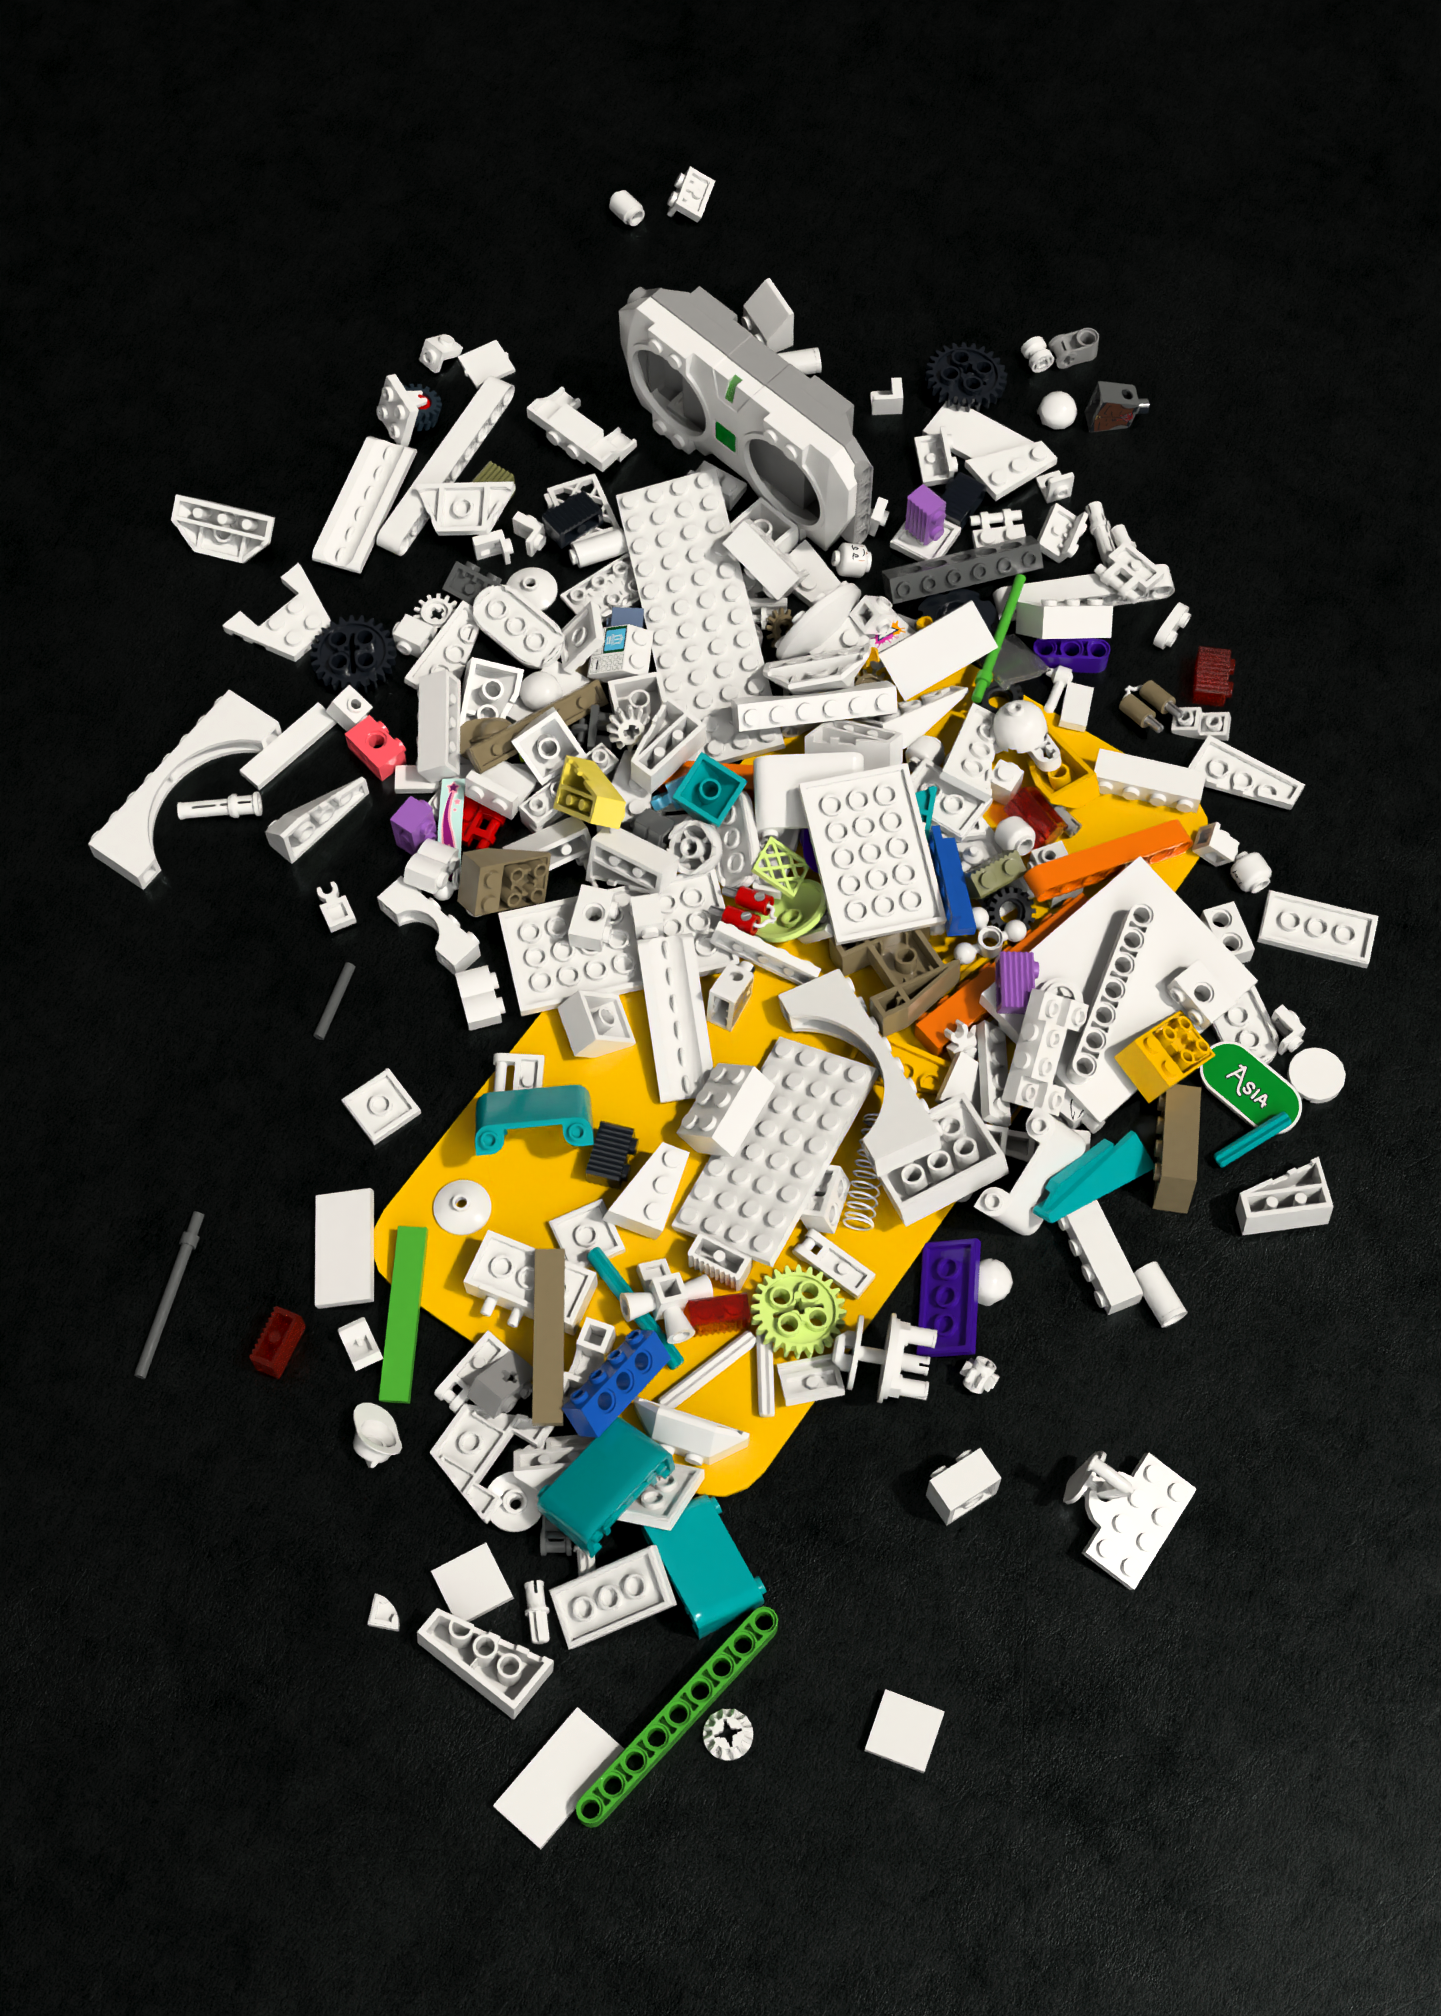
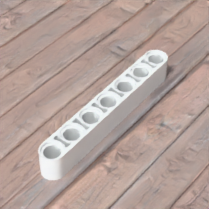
[993,564,1175,621]
[1066,902,1155,1085]

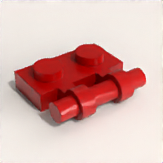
[461,796,506,850]

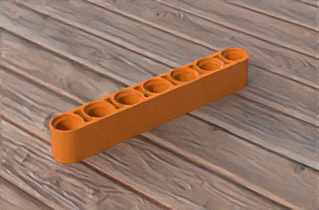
[1023,819,1193,902]

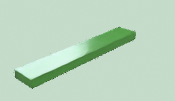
[379,1226,429,1404]

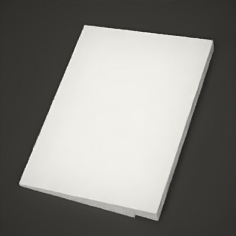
[979,856,1258,1125]

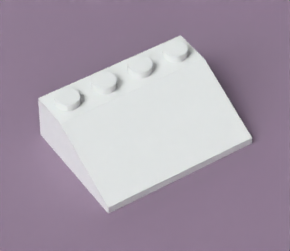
[861,1092,1009,1227]

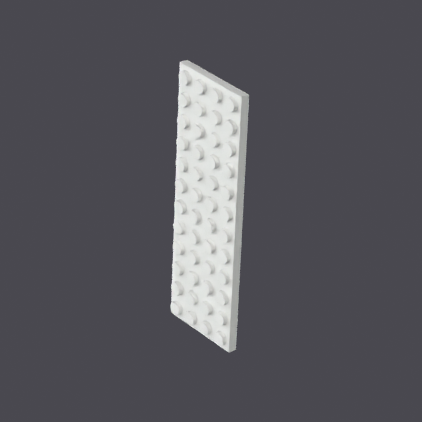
[616,467,786,763]

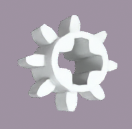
[960,1356,999,1394]

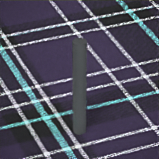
[313,962,355,1040]

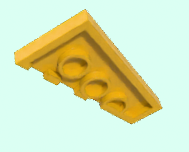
[848,1032,951,1095]

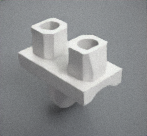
[747,593,787,630]

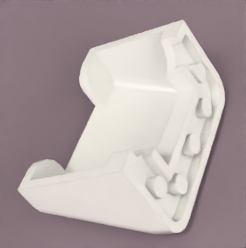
[753,752,864,841]
[974,1106,1086,1235]

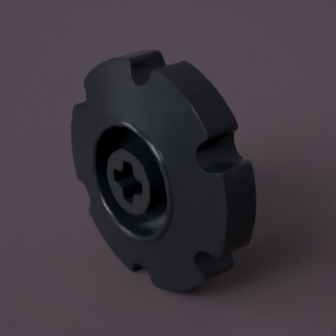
[915,588,999,637]

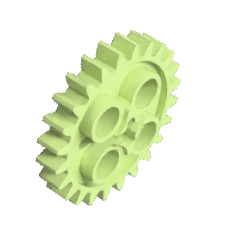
[750,1265,847,1359]

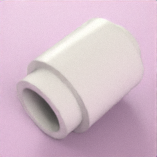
[609,190,645,226]

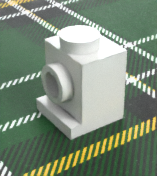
[1192,822,1239,867]

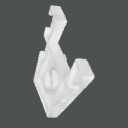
[223,563,331,662]
[430,1403,555,1524]

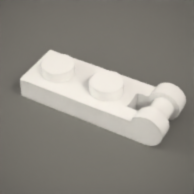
[792,1228,876,1300]
[434,1330,511,1414]

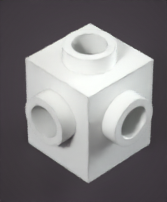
[849,595,898,635]

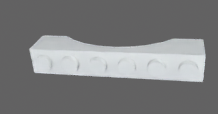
[731,681,898,732]

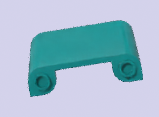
[475,1084,595,1156]
[537,1417,675,1559]
[640,1494,767,1640]

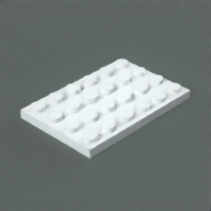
[798,763,947,945]

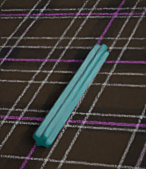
[587,1247,684,1370]

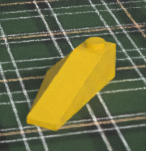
[1024,724,1100,809]

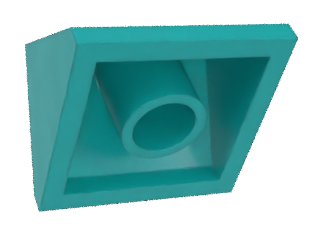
[672,752,748,828]

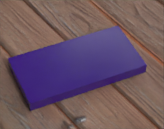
[916,1238,981,1357]

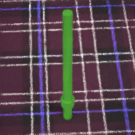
[971,574,1026,703]

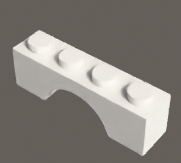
[377,876,481,975]

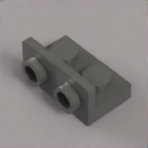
[442,561,502,605]

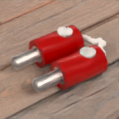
[708,885,777,936]

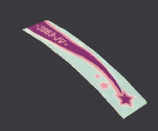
[437,779,465,880]

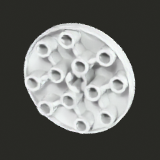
[774,581,871,660]

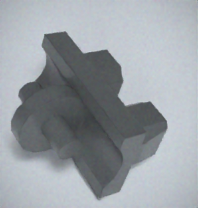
[570,705,614,752]

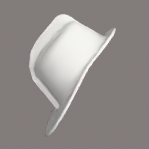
[353,1403,402,1468]

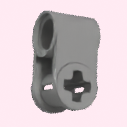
[1049,328,1099,369]

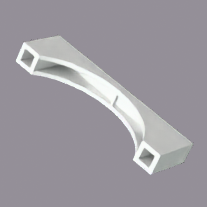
[88,690,282,890]
[778,969,943,1177]

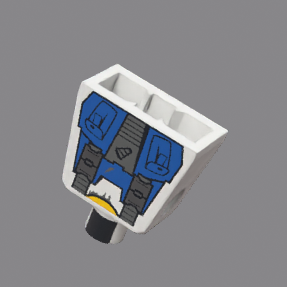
[706,961,756,1032]

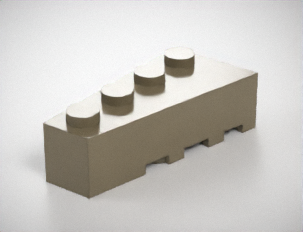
[1153,1084,1201,1214]

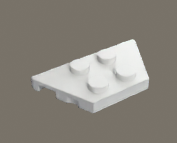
[416,482,516,536]

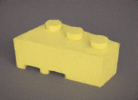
[553,755,626,829]

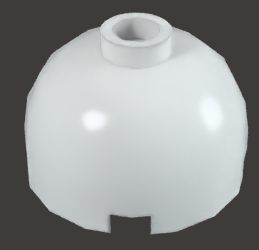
[993,700,1048,753]
[666,820,723,875]

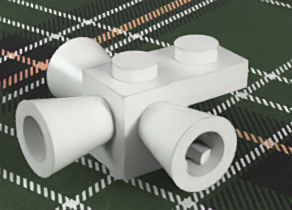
[620,1258,713,1344]

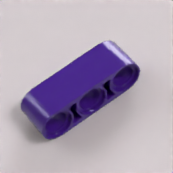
[1031,638,1110,673]

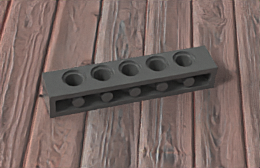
[882,535,1043,604]

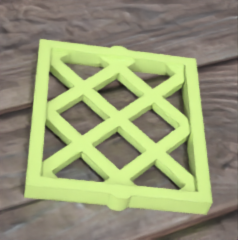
[751,836,810,899]

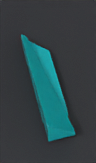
[1033,1131,1154,1223]

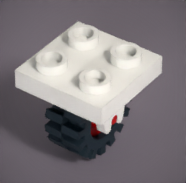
[377,374,442,447]

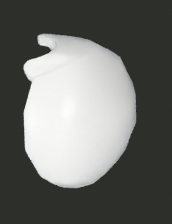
[1037,391,1077,429]
[519,671,563,711]
[978,1258,1013,1306]

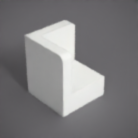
[870,378,903,415]

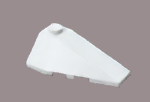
[460,657,524,764]
[853,685,969,749]
[265,777,369,864]

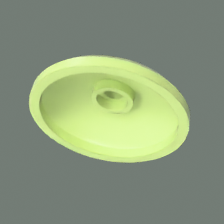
[750,879,827,943]

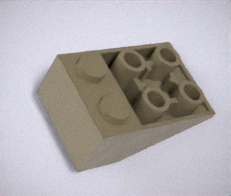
[457,848,551,916]

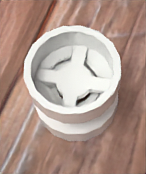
[1021,336,1054,373]

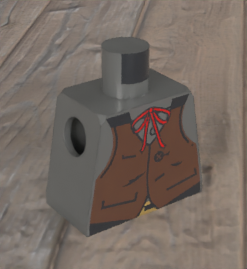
[1084,381,1149,432]

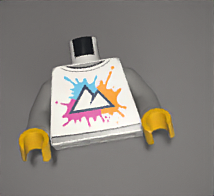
[864,614,933,672]

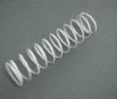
[843,1113,881,1231]

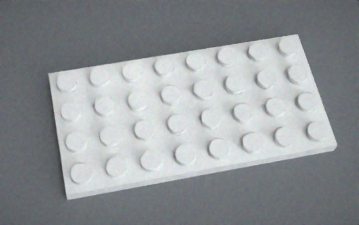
[498,867,740,1016]
[671,1037,880,1267]

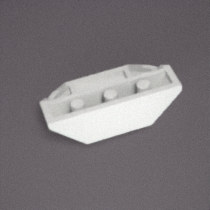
[171,494,275,563]
[763,644,871,695]
[633,1396,750,1466]
[514,1435,595,1492]

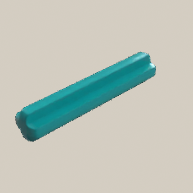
[1213,1111,1292,1167]

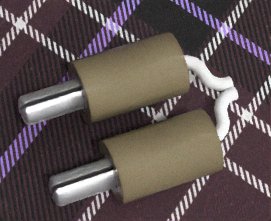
[1119,680,1184,733]

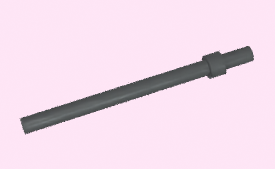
[134,1211,205,1379]

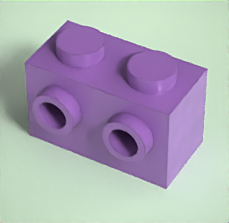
[390,796,438,856]

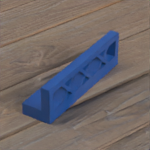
[928,825,976,936]

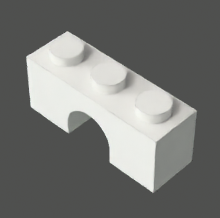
[564,1317,616,1405]

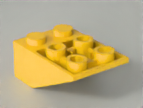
[1114,1010,1215,1103]

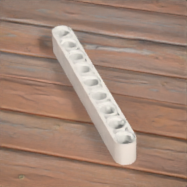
[376,376,515,556]

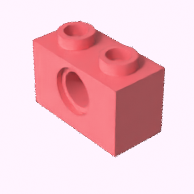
[345,715,407,781]

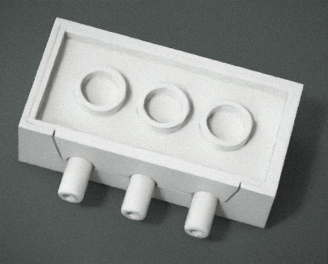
[463,1230,598,1336]

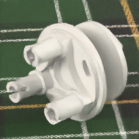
[832,1313,937,1403]

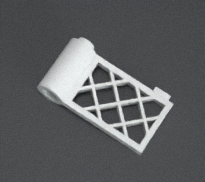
[544,473,629,568]

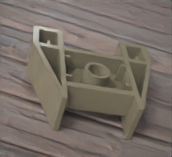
[829,927,960,1037]

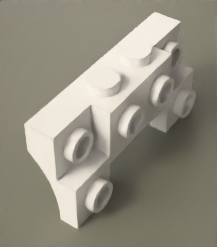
[527,387,637,472]
[1001,988,1089,1116]

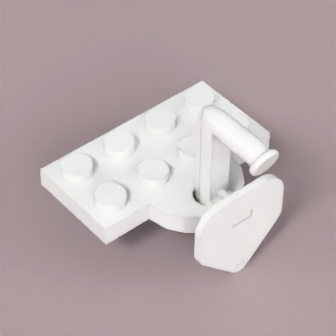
[1063,1451,1196,1590]

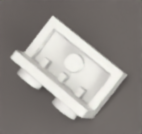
[914,426,958,487]
[1037,503,1089,563]

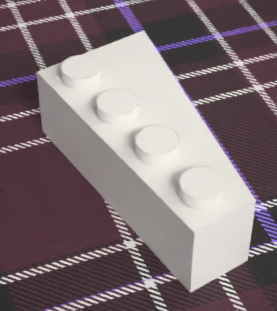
[417,1608,554,1720]

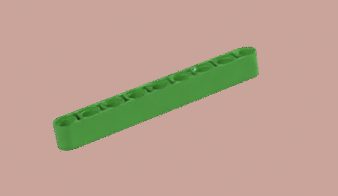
[576,1606,778,1828]

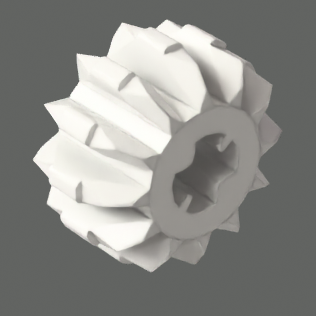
[606,704,651,752]

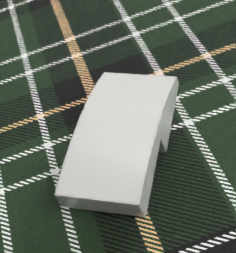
[1171,707,1231,741]

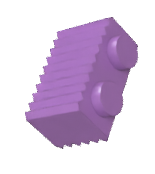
[905,484,946,545]
[995,951,1039,1014]

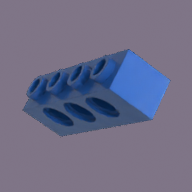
[562,1329,671,1438]

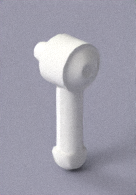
[1043,665,1073,713]
[961,845,983,873]

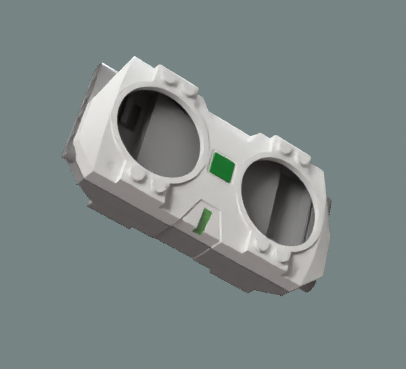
[619,286,874,551]

